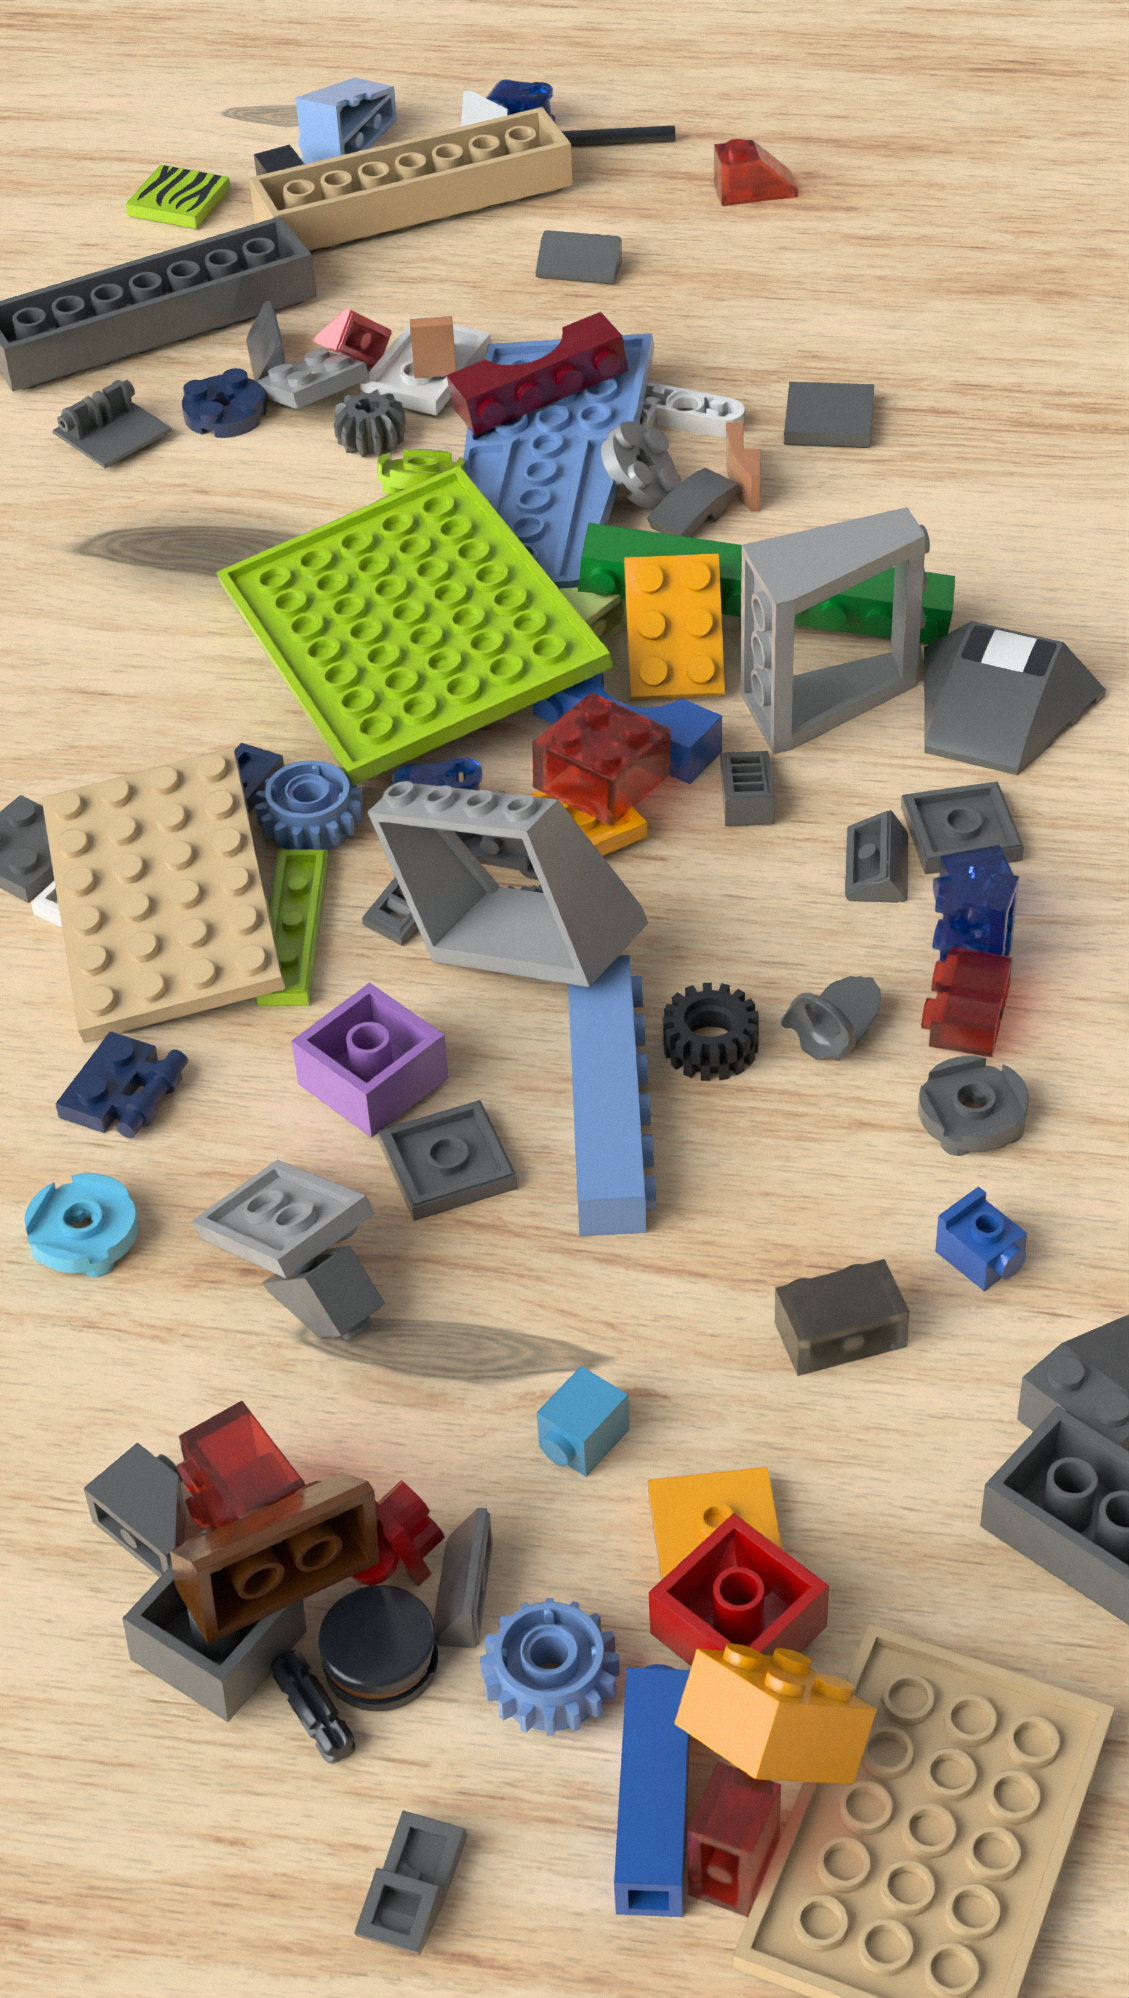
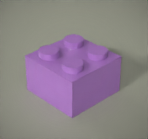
[292,982,449,1138]

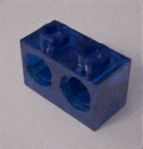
[932,863,1019,985]

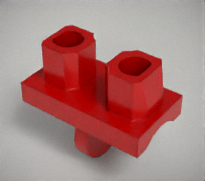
[351,1480,445,1587]

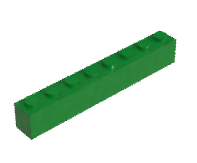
[578,522,955,645]

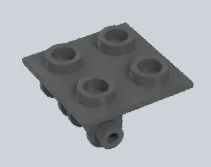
[53,380,172,468]

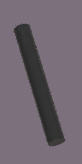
[562,125,676,146]

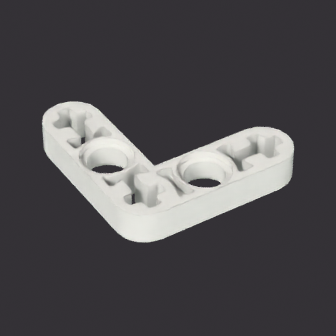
[640,382,745,438]

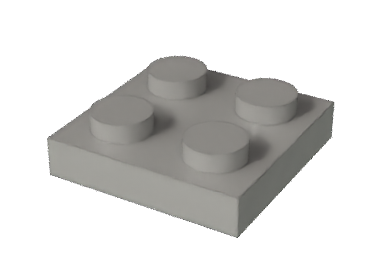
[256,349,370,409]

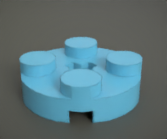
[24,1173,139,1277]

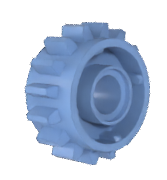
[255,760,364,850]
[480,1598,620,1736]

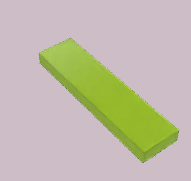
[256,850,329,1006]

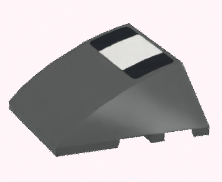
[924,621,1106,775]

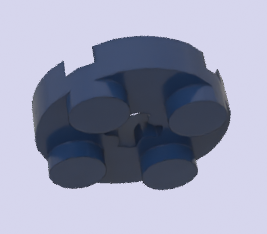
[182,368,268,438]

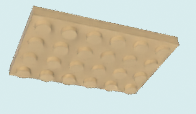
[42,747,286,1042]
[733,1623,1115,1998]

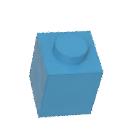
[537,1366,630,1477]

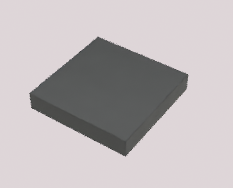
[784,381,874,448]
[901,781,1024,875]
[378,1100,518,1221]

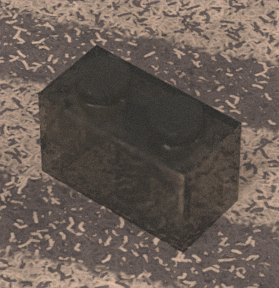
[774,1259,910,1376]

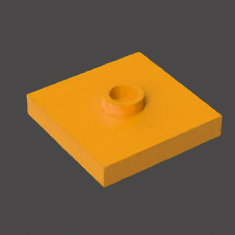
[648,1467,782,1580]

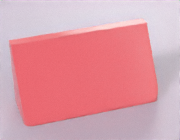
[313,308,392,368]

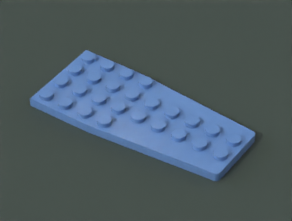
[464,333,655,589]

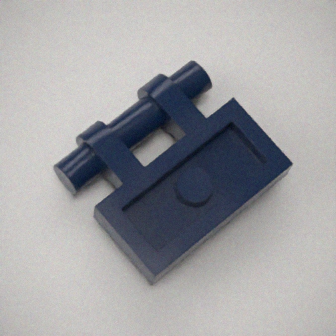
[55,1031,188,1139]

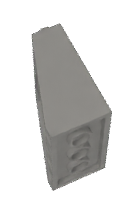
[741,507,930,754]
[368,781,648,987]

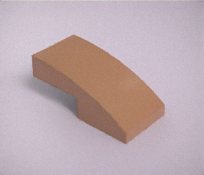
[726,423,761,511]

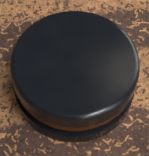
[318,1585,438,1712]

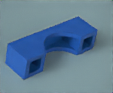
[533,672,722,784]

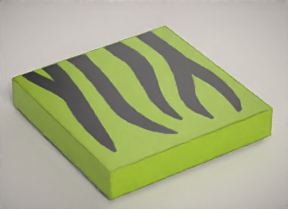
[126,164,231,229]

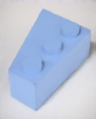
[296,77,397,164]

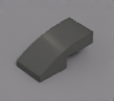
[647,468,741,537]
[354,1810,468,1955]

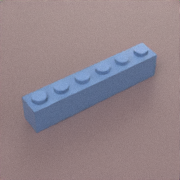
[568,955,657,1236]

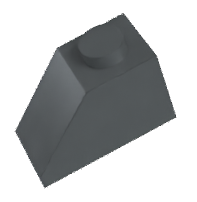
[262,1246,385,1340]
[83,1442,186,1578]

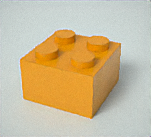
[674,1643,877,1785]

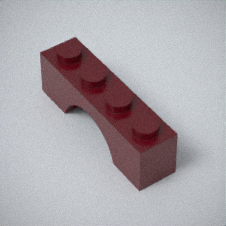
[446,311,629,435]

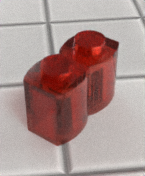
[921,947,1013,1057]

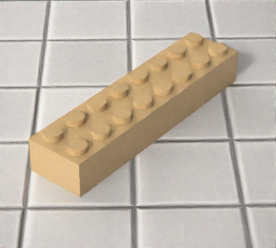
[249,107,573,251]

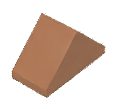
[409,316,456,378]

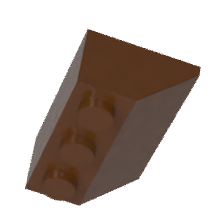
[170,1472,380,1644]

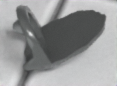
[781,976,881,1061]

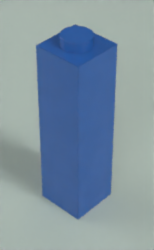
[614,1664,690,1917]

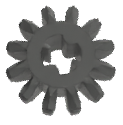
[333,389,406,458]

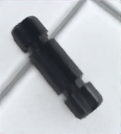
[271,1650,355,1764]

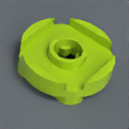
[377,449,465,495]

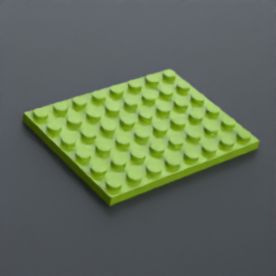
[216,466,613,786]

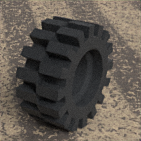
[663,982,759,1081]

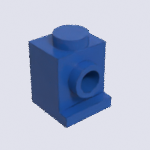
[935,1186,1027,1291]

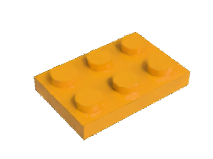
[624,554,725,701]

